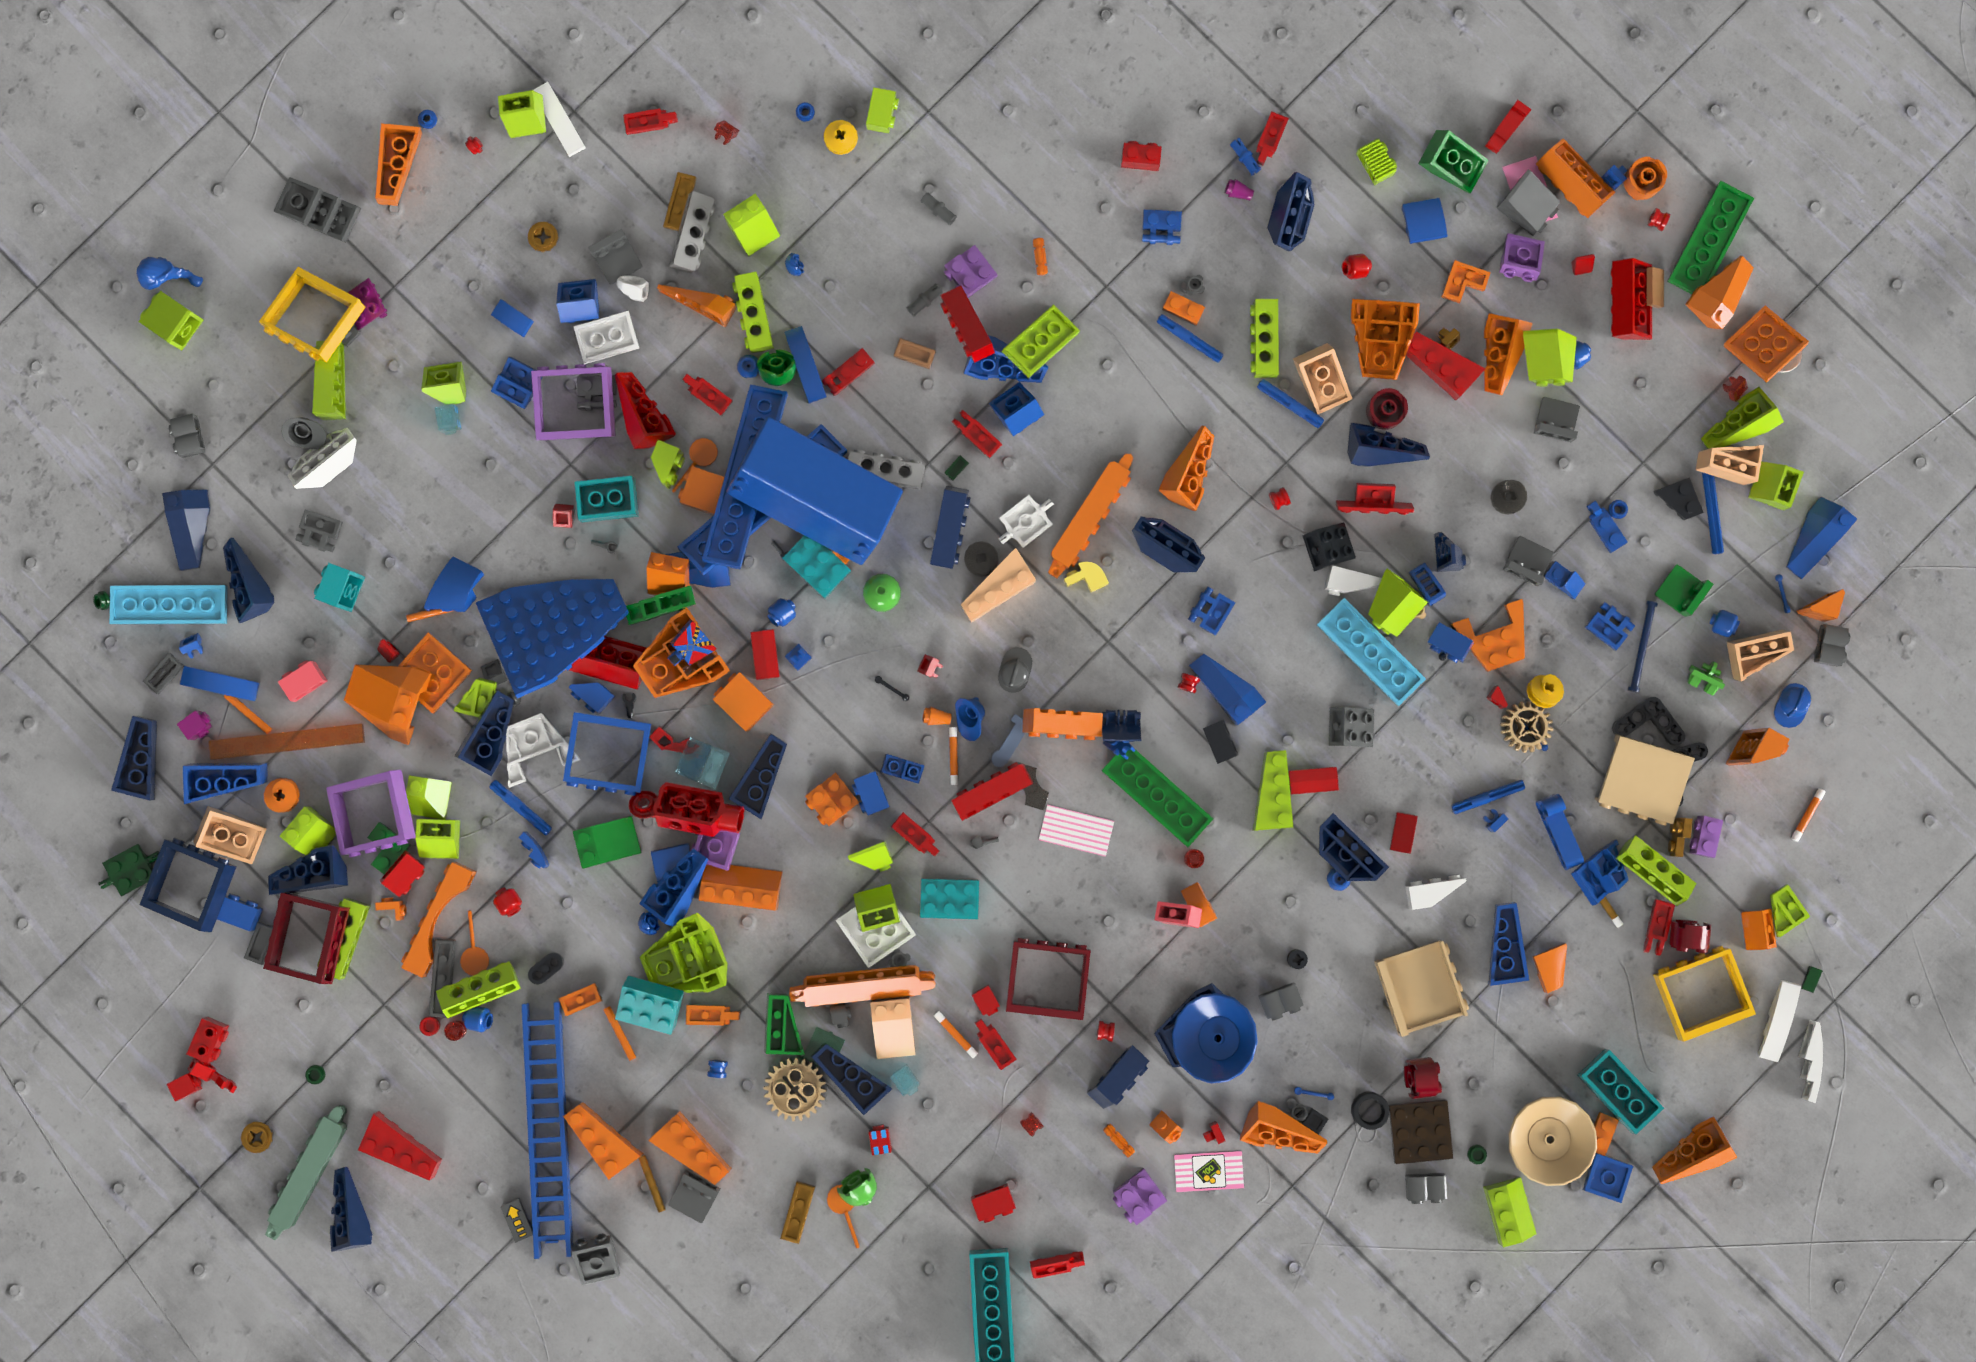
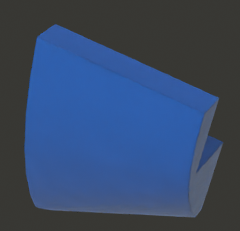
[424,556,484,612]
[1571,840,1629,906]

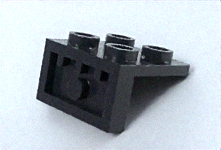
[1302,522,1356,572]

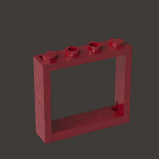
[263,893,350,984]
[1006,938,1091,1020]

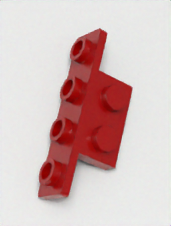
[1336,483,1414,515]

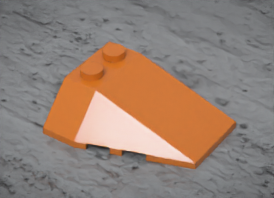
[1351,299,1420,380]
[633,608,730,698]
[344,664,432,745]

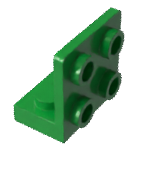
[1655,564,1714,617]

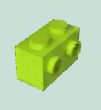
[866,87,899,134]

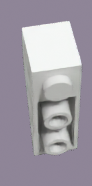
[1405,875,1466,910]

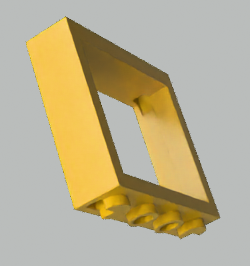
[259,267,365,363]
[1653,946,1756,1042]

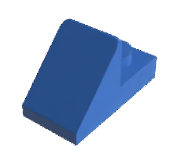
[1544,561,1586,599]

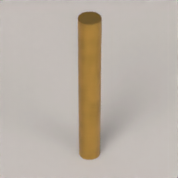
[638,1155,666,1213]

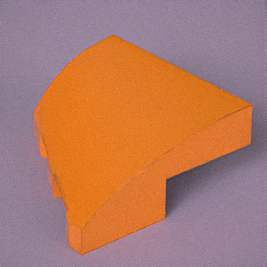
[1532,943,1567,993]

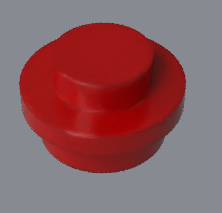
[465,136,483,155]

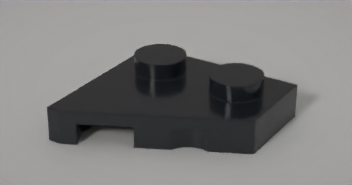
[1653,477,1704,520]

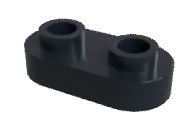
[528,953,564,985]

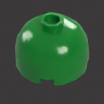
[757,349,796,386]

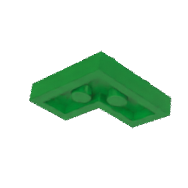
[367,822,411,874]

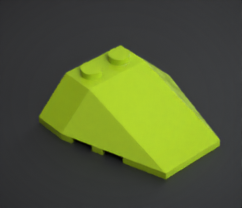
[639,913,728,993]

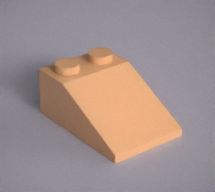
[1293,343,1352,415]
[193,806,266,864]
[870,997,916,1059]

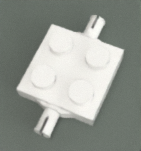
[998,495,1054,548]

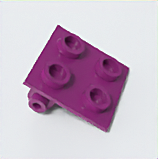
[346,278,387,330]

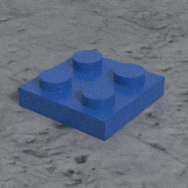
[1583,1153,1633,1203]

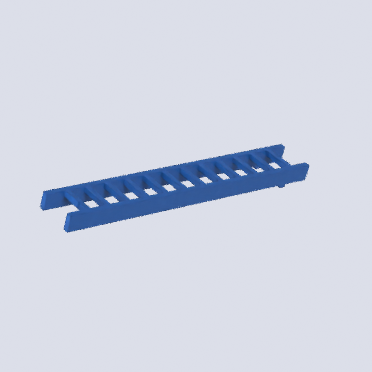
[522,1001,573,1259]

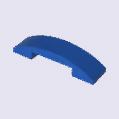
[784,326,827,403]
[180,666,260,701]

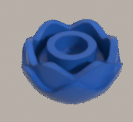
[785,253,804,276]
[737,355,759,378]
[1327,868,1351,891]
[638,912,660,935]

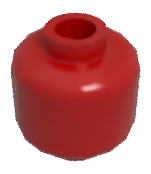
[1342,253,1372,280]
[493,887,522,917]

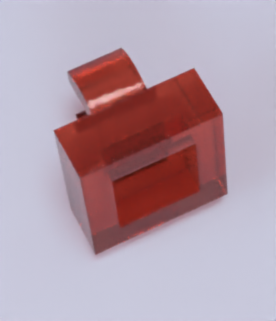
[714,120,740,145]
[1722,375,1748,402]

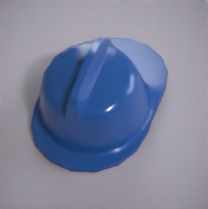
[1774,683,1811,728]
[955,697,985,741]

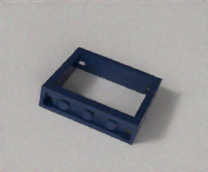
[139,838,237,932]

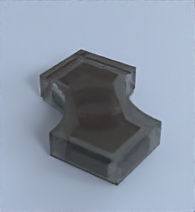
[1018,762,1049,810]

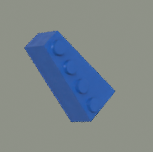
[1488,902,1529,986]

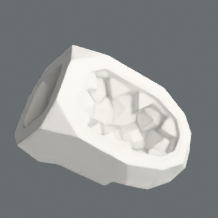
[617,275,649,302]

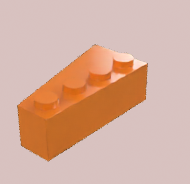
[375,123,422,206]
[563,1102,644,1180]
[648,1111,732,1185]

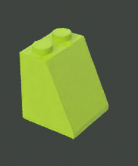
[723,193,780,257]
[138,291,203,351]
[1523,329,1577,387]
[1368,568,1428,637]

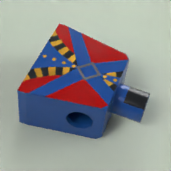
[667,619,717,666]

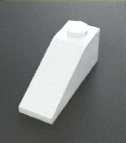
[1324,565,1382,596]

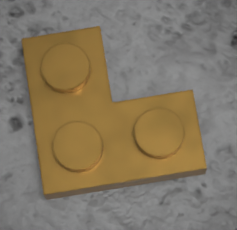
[1668,818,1693,857]

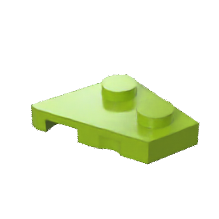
[454,678,497,718]
[1770,884,1810,937]

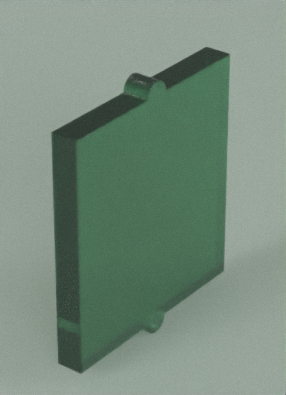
[802,1027,845,1066]

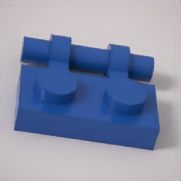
[1142,210,1182,245]
[1188,587,1235,636]
[1585,602,1635,651]

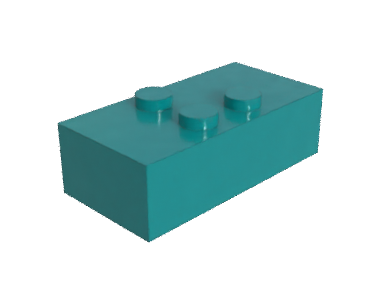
[1577,1049,1664,1134]

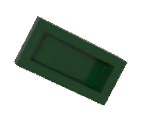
[944,455,969,481]
[1801,966,1823,993]

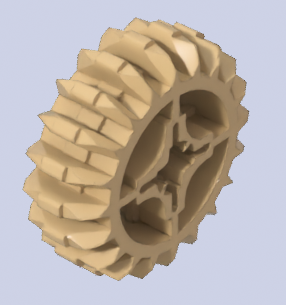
[1500,701,1553,753]

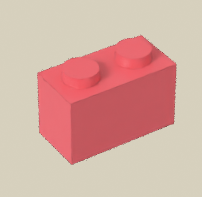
[278,660,328,702]
[1154,901,1202,928]

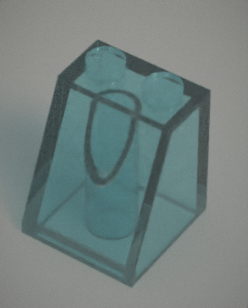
[675,737,730,789]

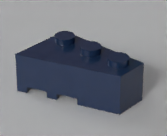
[1087,1045,1150,1109]

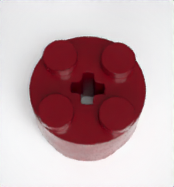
[1366,388,1408,430]
[1669,920,1711,953]
[1404,1057,1442,1099]

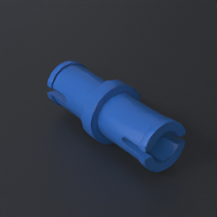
[1230,138,1261,176]

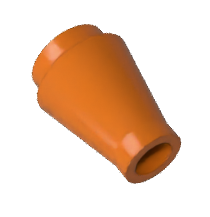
[923,706,952,725]

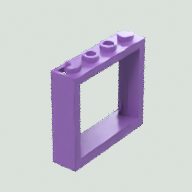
[531,363,616,440]
[326,770,416,858]

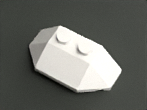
[287,428,356,489]

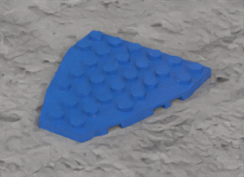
[476,579,629,698]

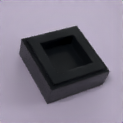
[1301,1108,1329,1135]

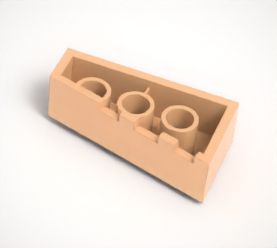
[961,548,1036,622]

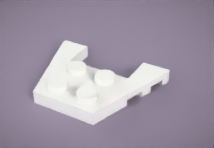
[506,713,580,788]

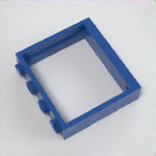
[563,712,651,796]

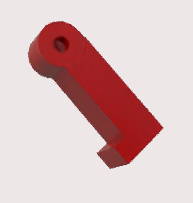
[1485,100,1532,154]

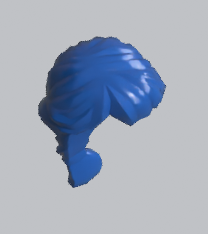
[136,257,203,290]

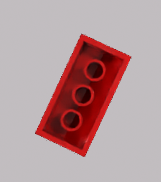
[1611,258,1652,340]
[565,636,647,690]

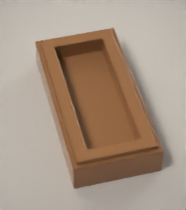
[1647,267,1664,308]
[894,338,936,369]

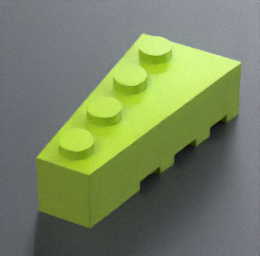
[1252,750,1293,831]

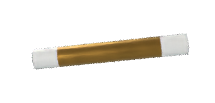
[1600,897,1624,928]

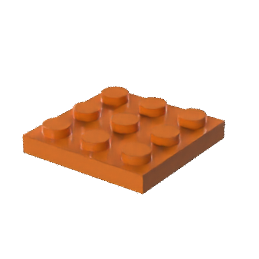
[1724,305,1809,383]
[398,632,472,714]

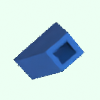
[568,683,615,713]

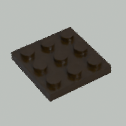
[1388,1100,1453,1164]

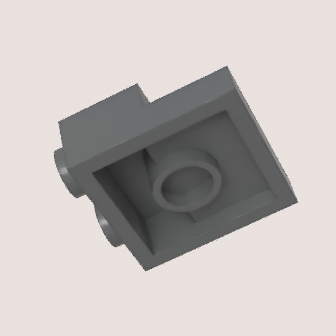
[572,1234,620,1285]

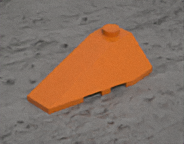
[1685,256,1754,329]
[657,284,737,327]
[1484,313,1533,395]
[1159,426,1214,511]
[1240,1101,1327,1154]
[1652,1116,1737,1184]

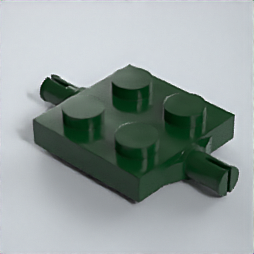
[99,844,159,896]

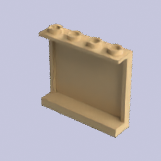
[1595,734,1695,826]
[1374,940,1469,1037]

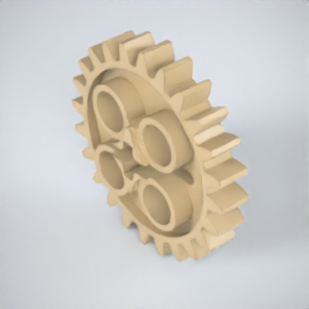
[763,1057,827,1121]

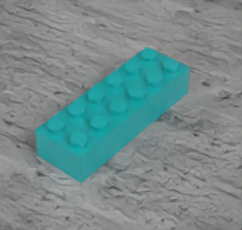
[969,1248,1015,1362]

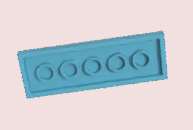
[109,585,228,624]
[1317,598,1426,706]

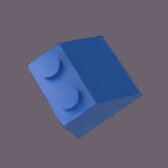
[556,279,599,323]
[989,382,1044,436]

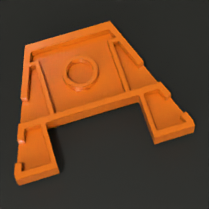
[1451,599,1525,672]

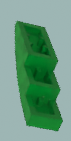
[626,586,696,625]

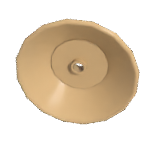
[1509,1097,1597,1186]

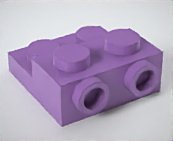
[1499,233,1545,282]
[944,245,998,298]
[691,830,740,871]
[1113,1168,1167,1225]

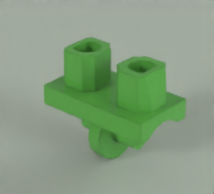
[1687,661,1725,696]

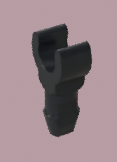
[622,693,637,719]

